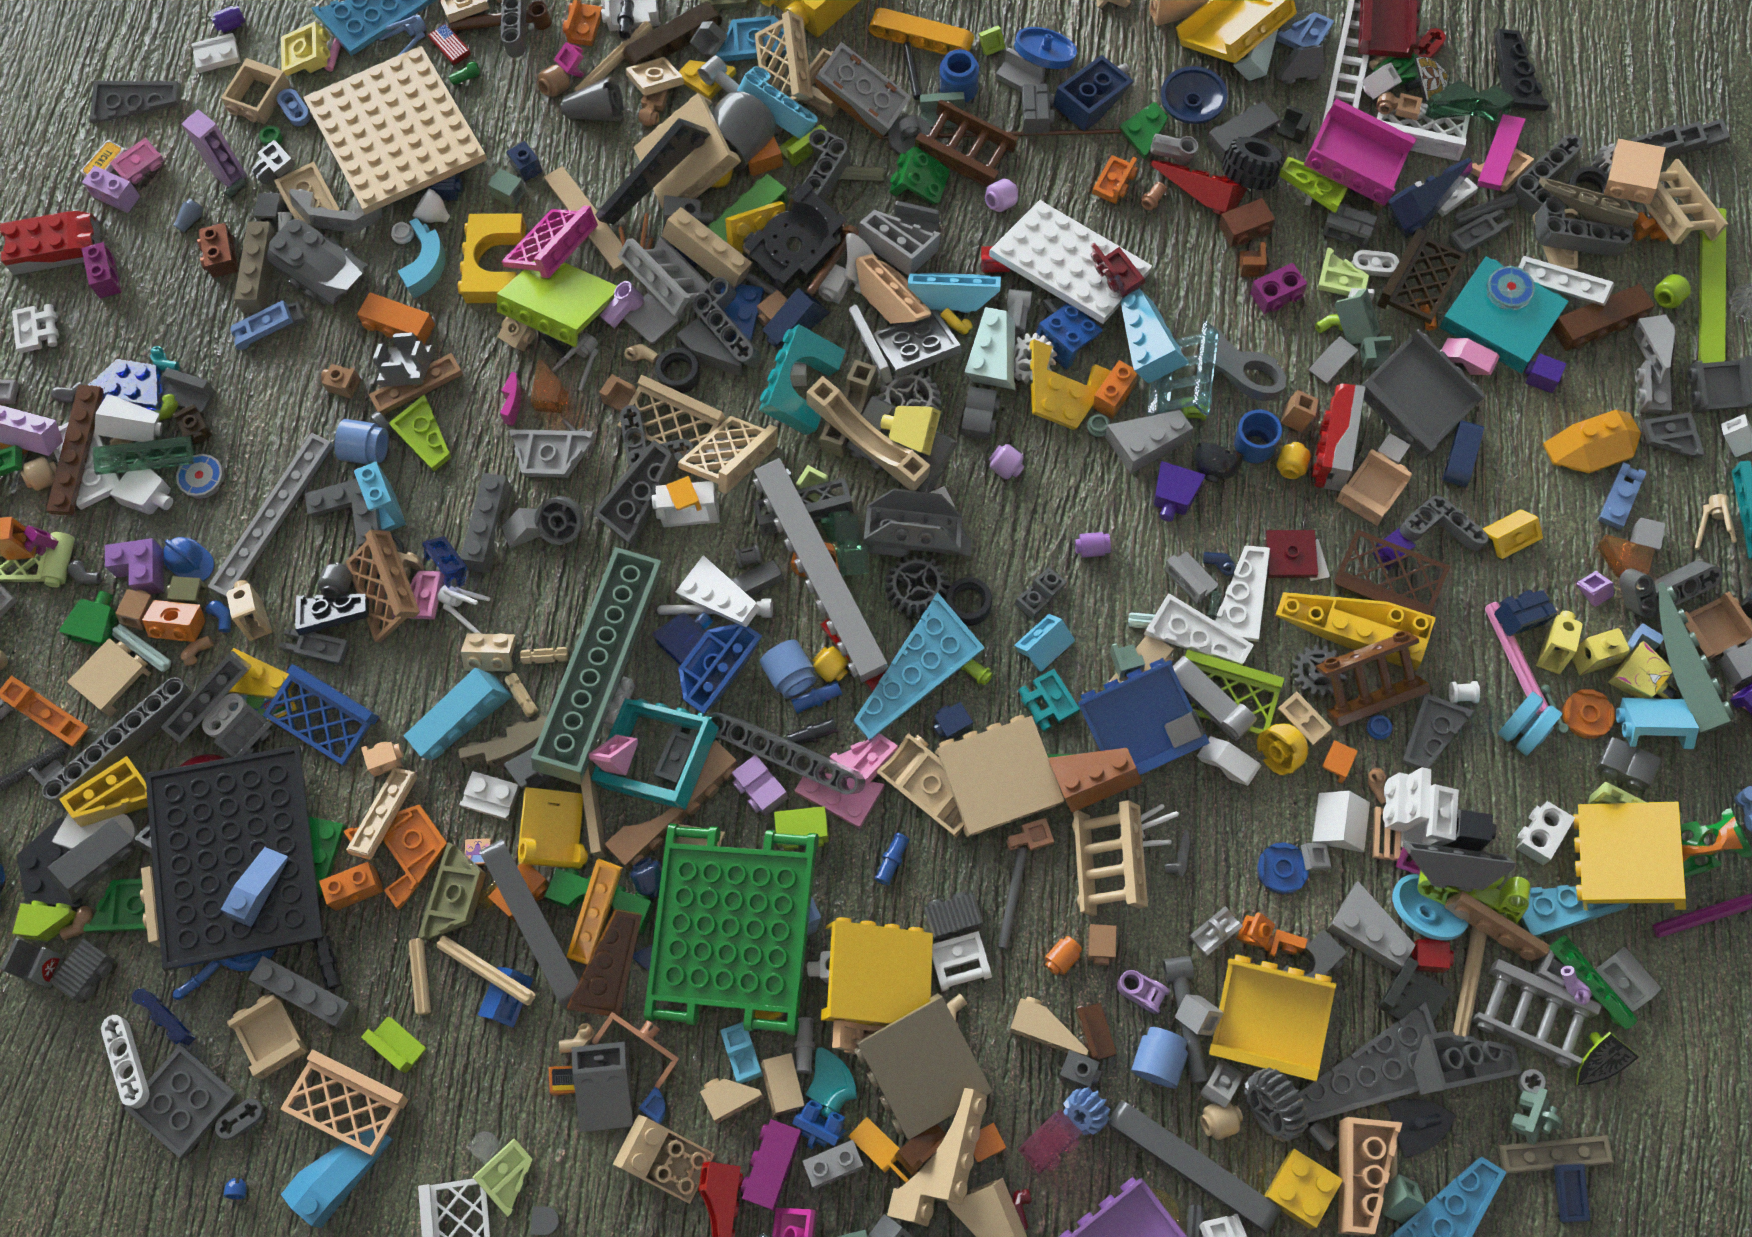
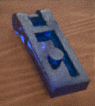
[132,988,196,1046]

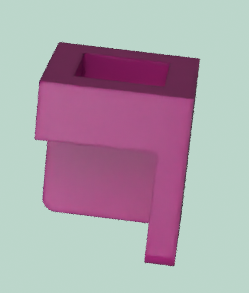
[554,42,584,78]

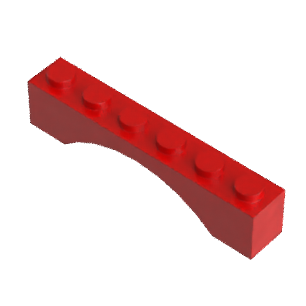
[698,1162,743,1237]

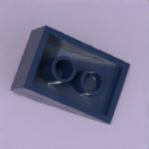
[1053,55,1134,132]

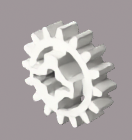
[1014,333,1057,384]

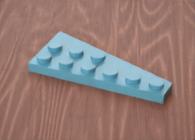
[854,592,985,741]

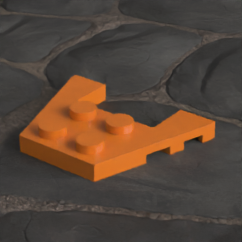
[344,804,447,910]

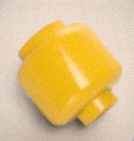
[1276,442,1311,479]
[812,646,848,682]

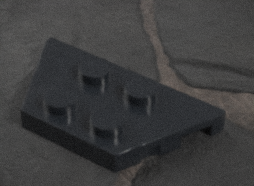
[16,817,83,909]

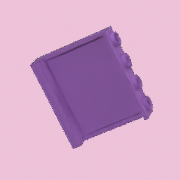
[1059,1177,1187,1237]

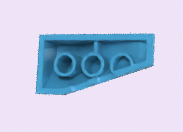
[281,1123,393,1228]

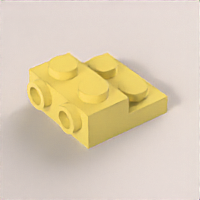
[281,22,331,76]

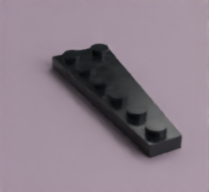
[595,118,710,225]

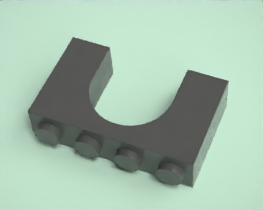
[846,396,958,493]

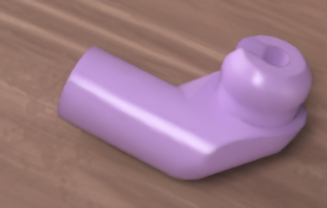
[1561,966,1592,1005]

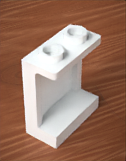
[601,0,660,31]
[1401,784,1459,848]

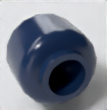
[630,858,662,898]

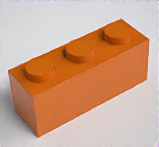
[357,292,435,345]

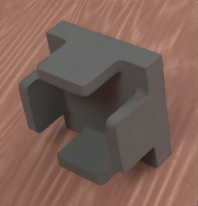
[373,333,435,387]

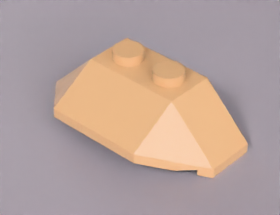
[855,254,931,323]

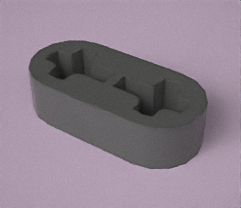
[215,1099,266,1140]

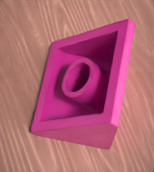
[772,1208,818,1237]

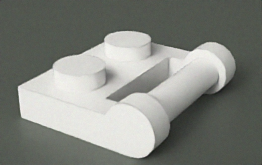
[932,931,992,992]

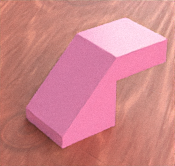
[1442,338,1500,375]

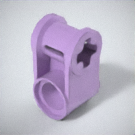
[1117,970,1170,1015]

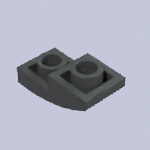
[1014,567,1067,619]

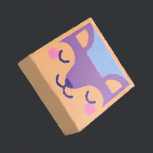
[465,838,492,866]

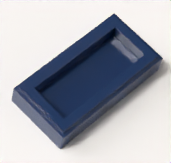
[1554,1163,1591,1223]

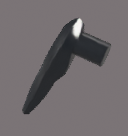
[540,332,566,358]

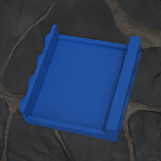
[1077,658,1210,775]

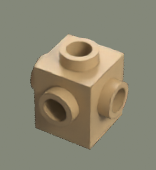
[497,317,536,351]

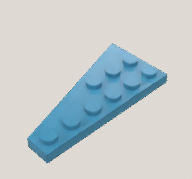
[311,0,437,56]
[1389,1157,1506,1237]

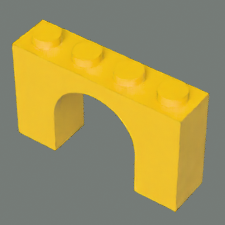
[458,214,527,303]

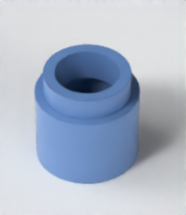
[334,419,389,465]
[760,640,816,698]
[1131,1027,1188,1089]

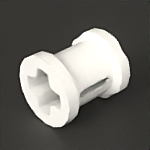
[1449,681,1480,704]

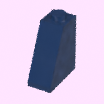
[763,288,830,348]

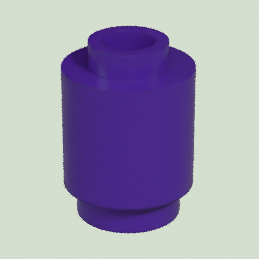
[211,6,246,34]

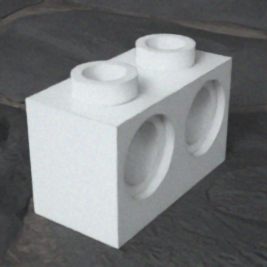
[1516,801,1575,866]

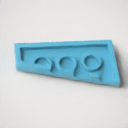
[1520,885,1629,938]

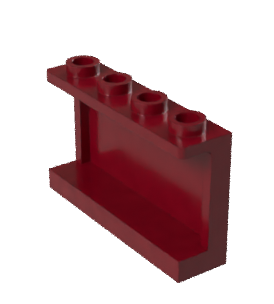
[1358,0,1421,58]

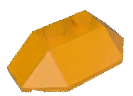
[1543,409,1641,473]

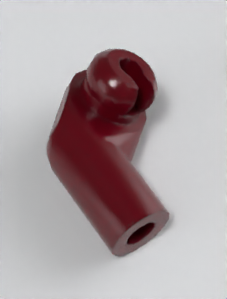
[1012,1189,1032,1230]

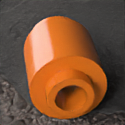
[1044,936,1083,976]

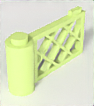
[0,532,75,587]

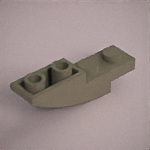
[459,716,547,768]

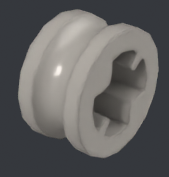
[1517,1069,1546,1093]

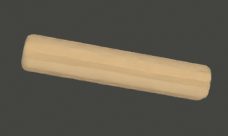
[409,938,431,1015]

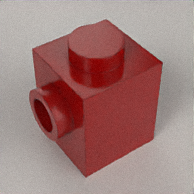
[1412,937,1454,973]

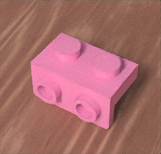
[110,137,164,184]

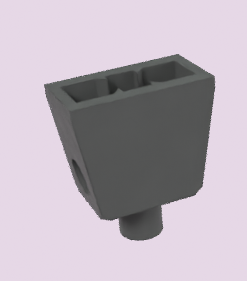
[663,195,713,230]

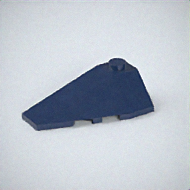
[1388,157,1473,239]

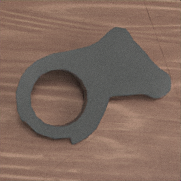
[1197,326,1287,401]

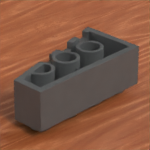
[593,440,677,548]

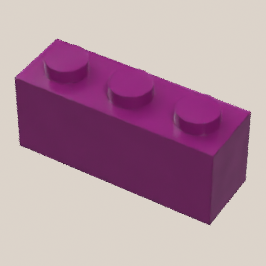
[740,1119,802,1212]

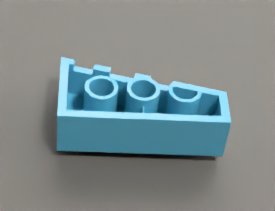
[1121,288,1189,384]

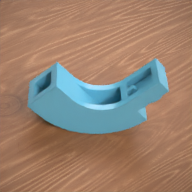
[398,218,446,299]

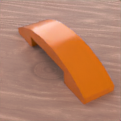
[0,675,89,748]

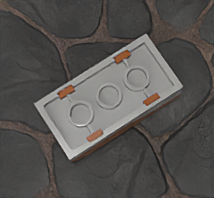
[814,42,911,139]

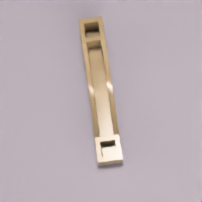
[807,376,930,491]

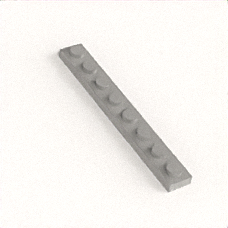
[208,433,333,598]

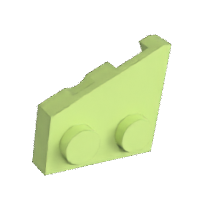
[1317,248,1369,296]
[1588,782,1647,804]

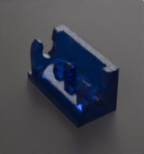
[422,536,467,588]

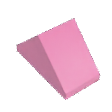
[589,735,638,776]

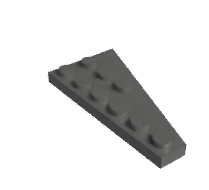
[1298,1002,1437,1123]

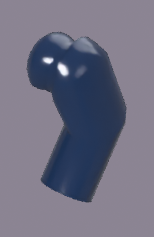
[1203,552,1236,576]

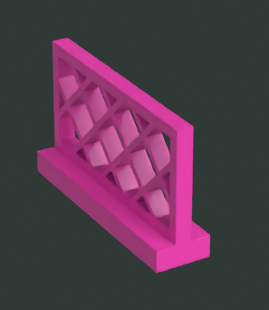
[502,206,598,278]

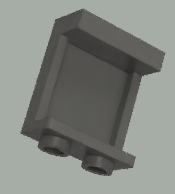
[1687,356,1752,412]

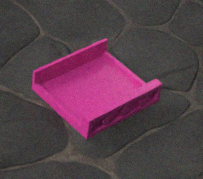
[1304,98,1417,206]

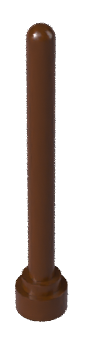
[807,225,859,295]

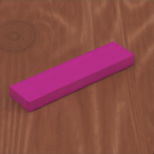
[1477,114,1525,191]

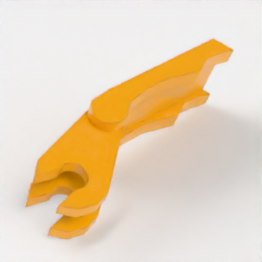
[848,1117,918,1183]

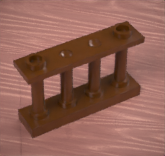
[915,99,1018,188]
[1316,631,1431,727]

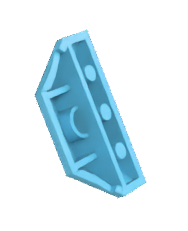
[908,273,1001,313]

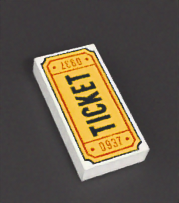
[80,140,126,177]

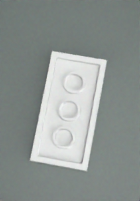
[53,422,120,510]

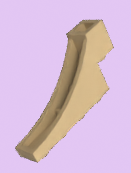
[887,1088,987,1227]

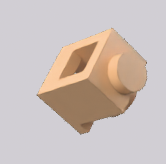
[361,742,404,777]

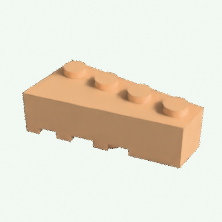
[1338,1117,1402,1236]

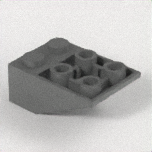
[572,1042,634,1133]

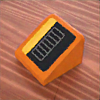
[549,1066,575,1096]

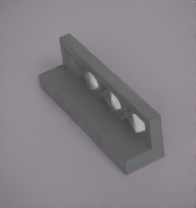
[753,478,854,537]

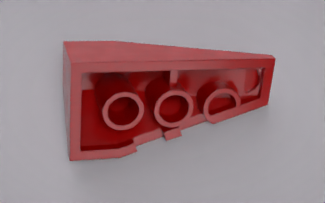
[1151,160,1248,214]

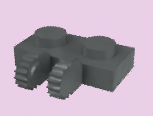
[251,140,296,184]

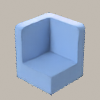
[1626,623,1663,658]

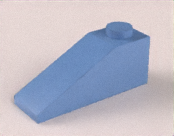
[221,847,289,927]

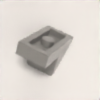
[1200,1059,1244,1108]

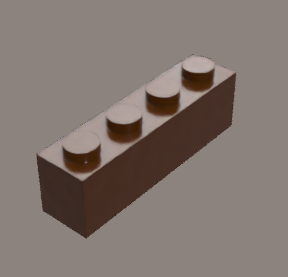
[1552,284,1655,351]

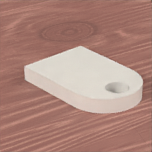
[52,813,138,850]

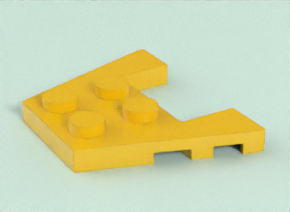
[1029,339,1111,430]

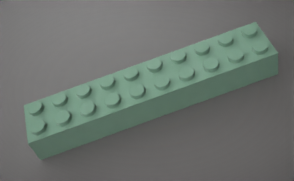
[531,547,661,785]

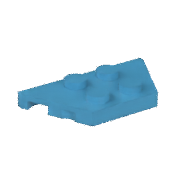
[715,16,787,61]

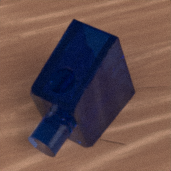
[652,612,713,666]

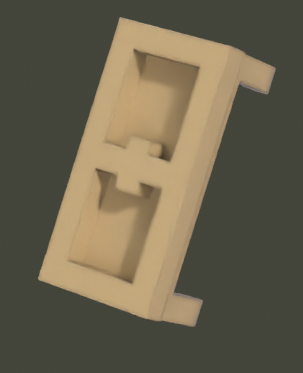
[1278,692,1332,746]
[760,1053,805,1117]

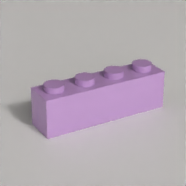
[182,110,247,188]
[0,405,63,456]

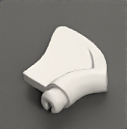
[844,233,874,294]

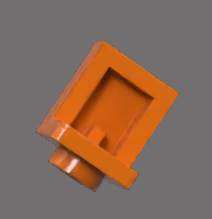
[1236,913,1276,948]

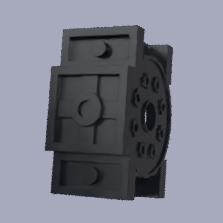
[742,181,847,292]

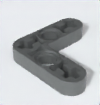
[620,405,695,467]
[1400,495,1488,551]

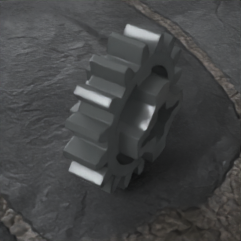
[1291,644,1346,699]

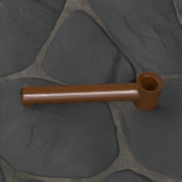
[450,0,552,33]

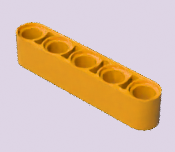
[868,8,975,55]

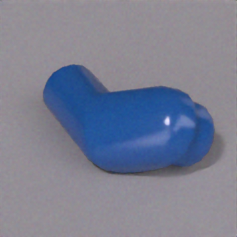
[206,601,231,633]

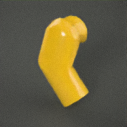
[940,308,973,335]

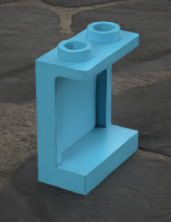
[354,462,406,531]
[1616,698,1699,749]

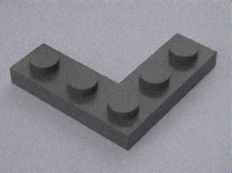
[305,479,382,547]

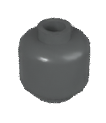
[317,563,353,598]

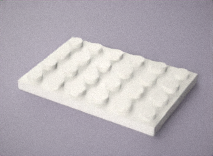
[989,200,1152,324]

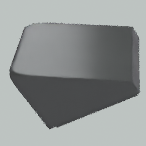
[1305,1120,1338,1153]

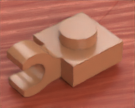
[1006,818,1054,851]

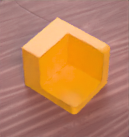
[666,476,702,511]

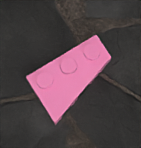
[794,773,885,829]

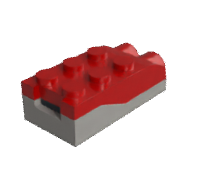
[0,211,100,275]
[1311,384,1365,491]

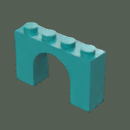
[759,324,846,436]

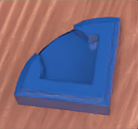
[639,1087,666,1125]

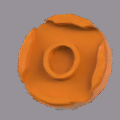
[1562,689,1616,739]

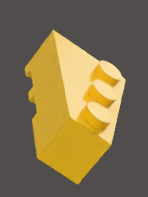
[59,756,148,827]

